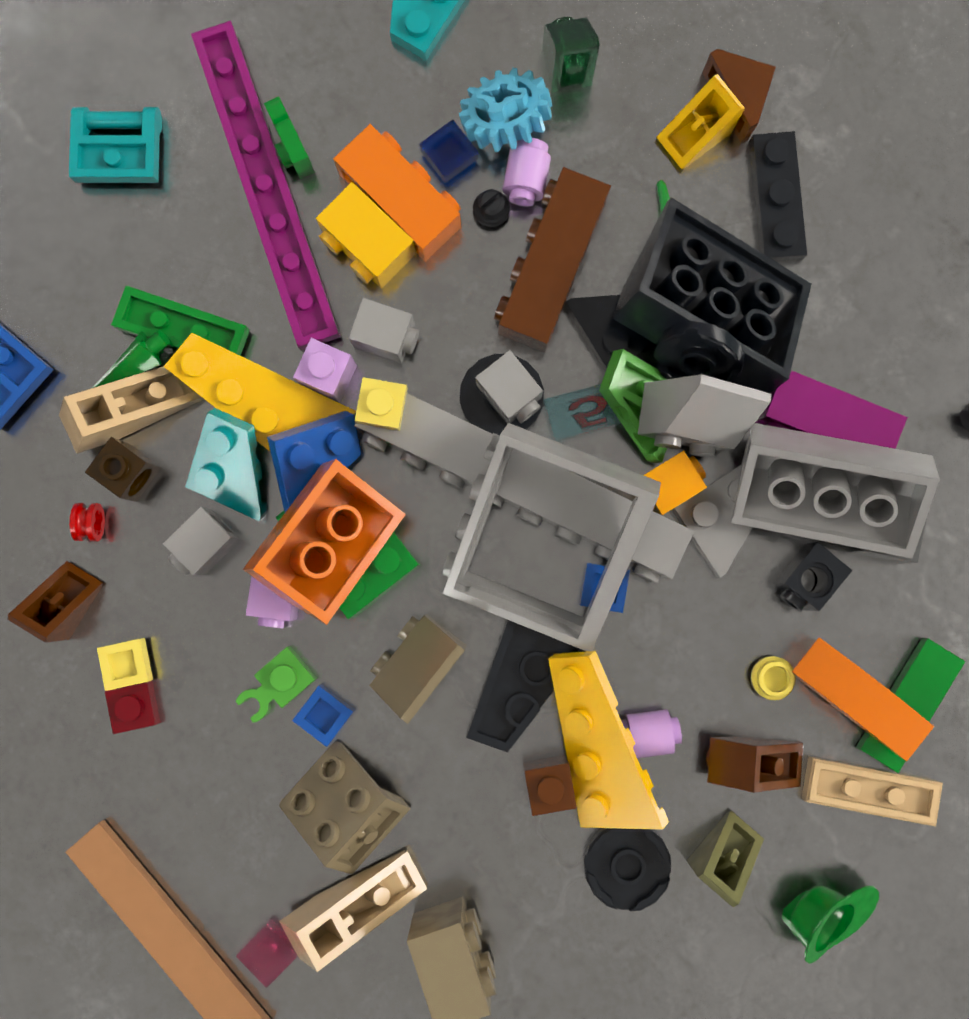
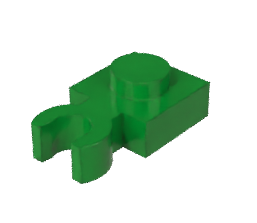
[264,96,315,180]

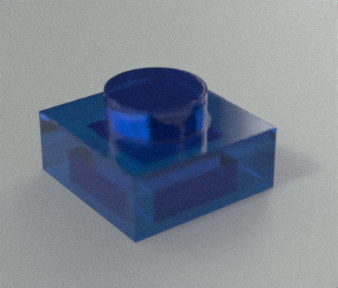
[419,119,479,183]

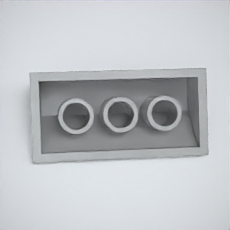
[732,423,940,559]

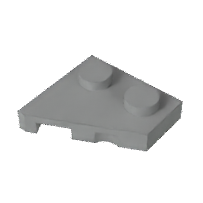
[672,464,753,578]

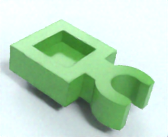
[236,646,318,723]

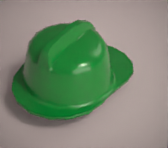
[782,885,879,964]

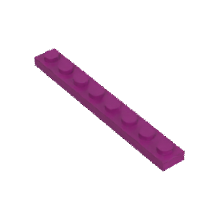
[191,20,341,351]

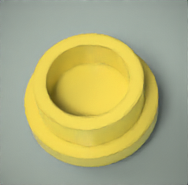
[751,656,796,700]

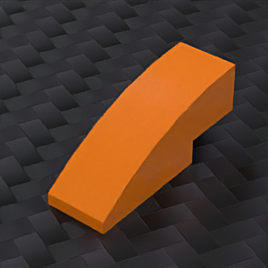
[792,637,934,762]

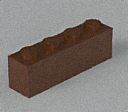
[494,167,611,353]

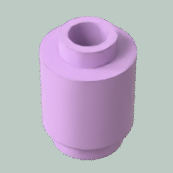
[502,138,551,207]
[621,709,682,758]

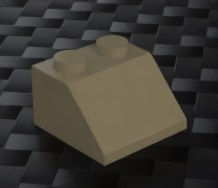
[369,614,467,724]

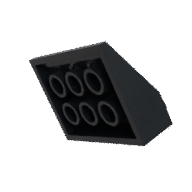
[612,197,812,393]

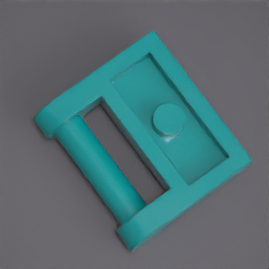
[69,107,162,183]

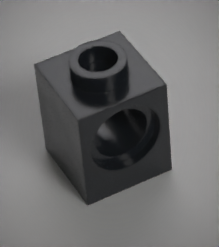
[774,542,853,612]

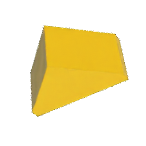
[656,75,745,169]

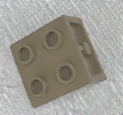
[279,741,411,874]

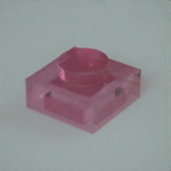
[236,919,298,988]

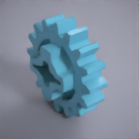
[459,68,553,152]

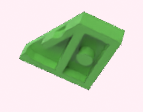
[599,349,667,463]

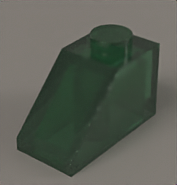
[543,17,600,92]

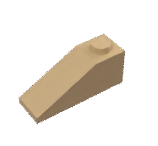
[59,366,204,454]
[279,850,427,972]

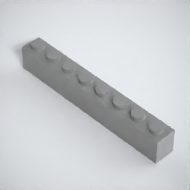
[355,379,695,583]

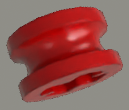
[69,503,105,542]

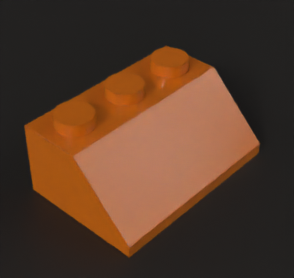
[243,459,406,625]

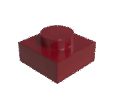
[105,681,161,734]

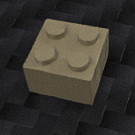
[407,896,496,1019]

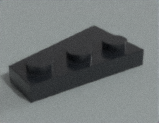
[466,620,585,753]

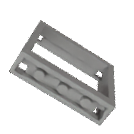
[442,423,661,651]

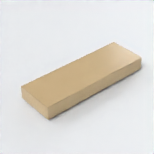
[801,756,943,827]

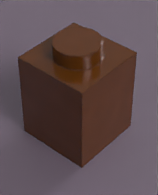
[523,755,577,816]

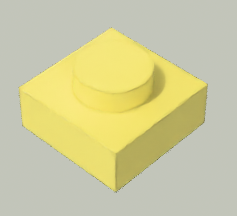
[354,377,408,431]
[97,638,153,691]

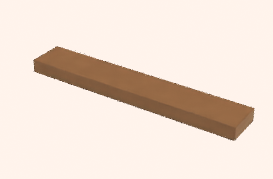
[65,820,270,1019]

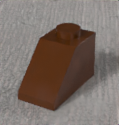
[706,736,803,793]

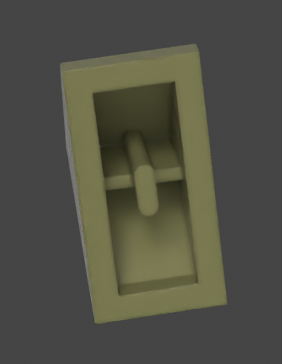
[687,810,764,907]

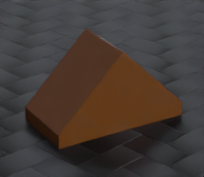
[702,49,776,144]
[7,561,103,643]

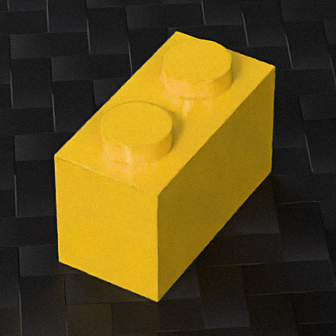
[316,182,416,289]

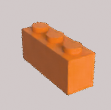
[333,124,461,262]

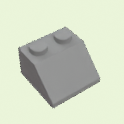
[638,374,772,457]

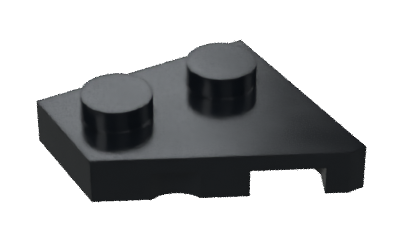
[565,295,656,372]

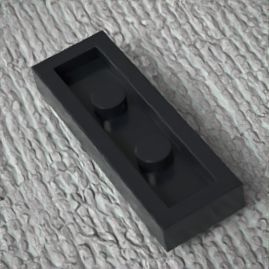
[749,131,807,262]

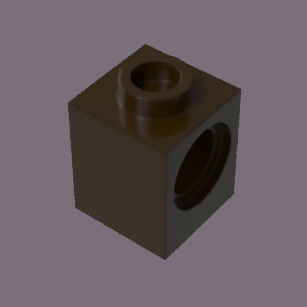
[85,437,162,502]

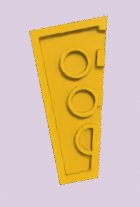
[164,333,356,451]
[548,651,669,830]

